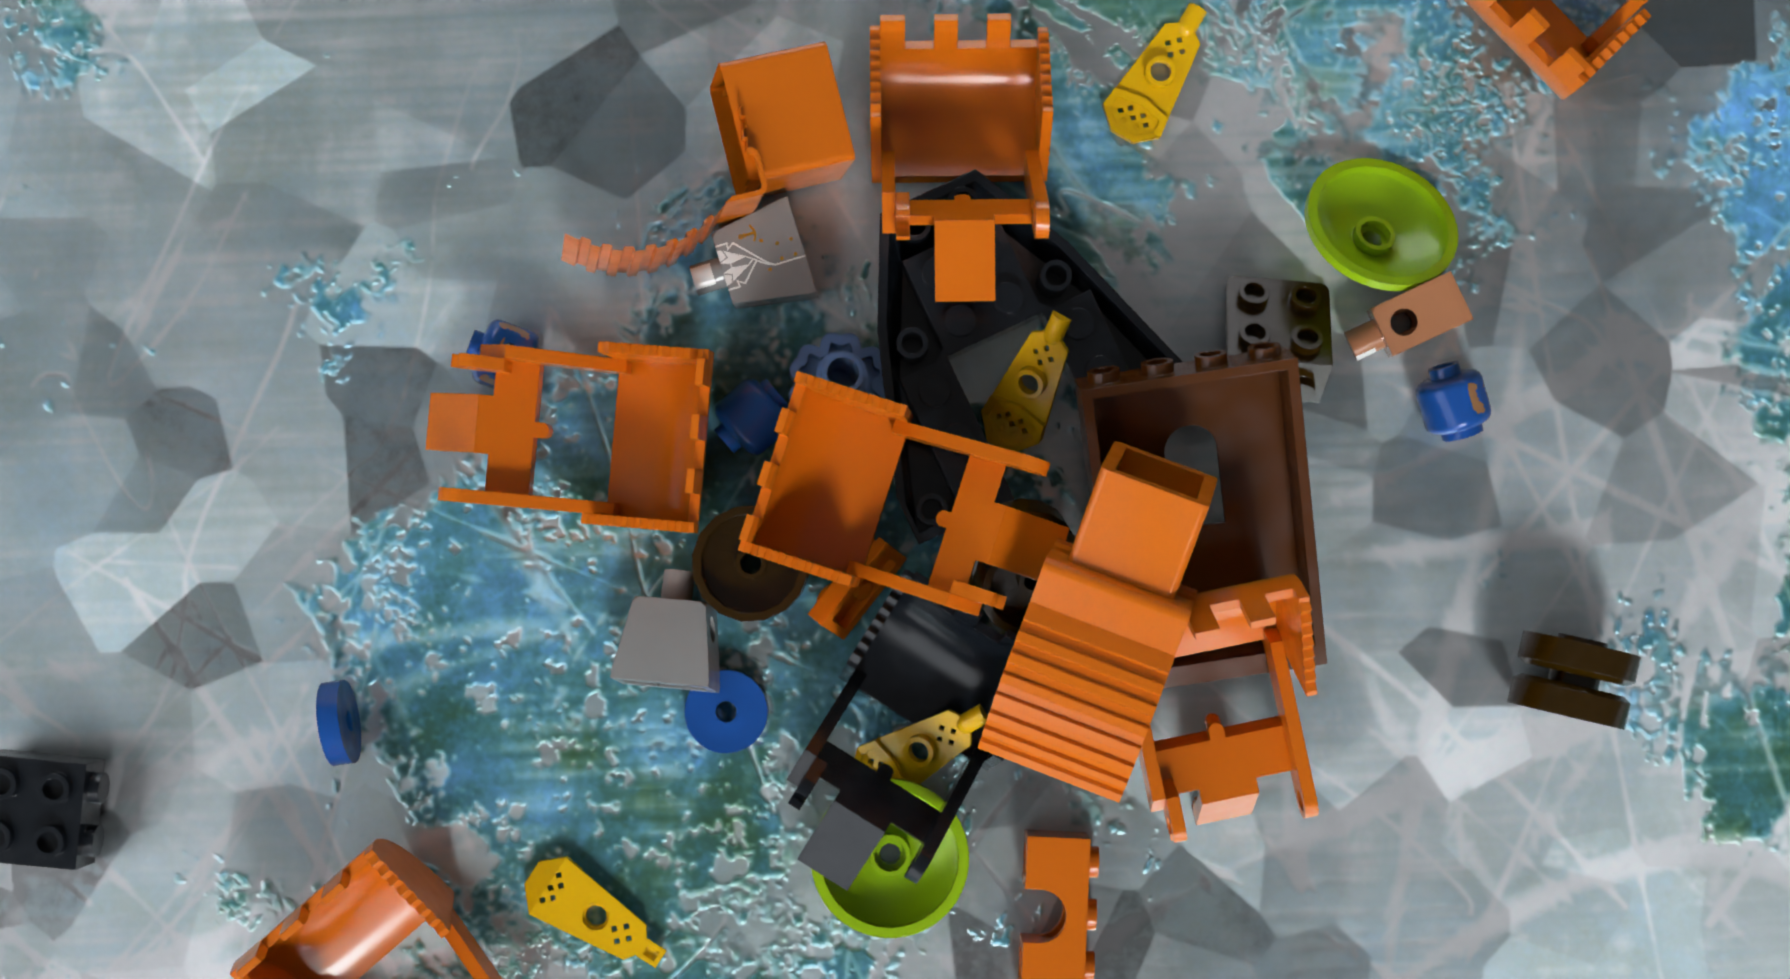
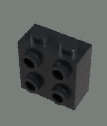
[0,749,110,870]

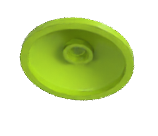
[1304,158,1458,291]
[811,778,969,938]

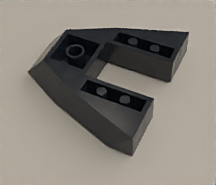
[877,169,1183,545]

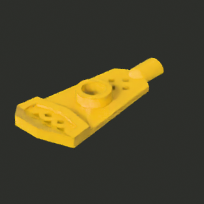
[1102,3,1207,144]
[981,310,1072,451]
[855,704,988,784]
[524,856,667,968]

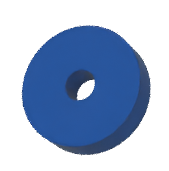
[684,669,769,753]
[316,680,362,766]

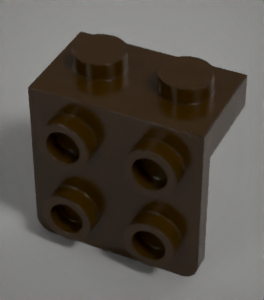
[1225,276,1333,403]

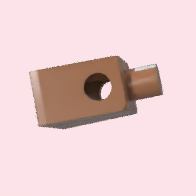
[1344,271,1474,361]

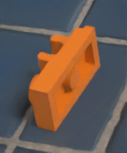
[808,537,907,640]

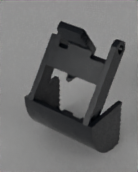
[786,568,1017,890]

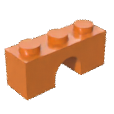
[1018,829,1099,979]

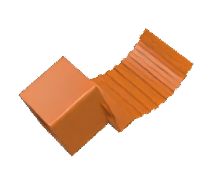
[561,41,855,277]
[978,441,1218,803]

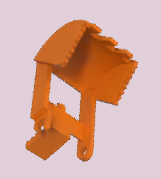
[1464,0,1652,100]
[870,13,1054,302]
[425,341,714,534]
[738,371,1070,616]
[1139,574,1319,843]
[230,839,502,979]

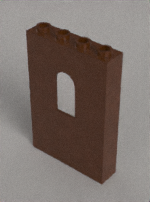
[1074,342,1327,689]

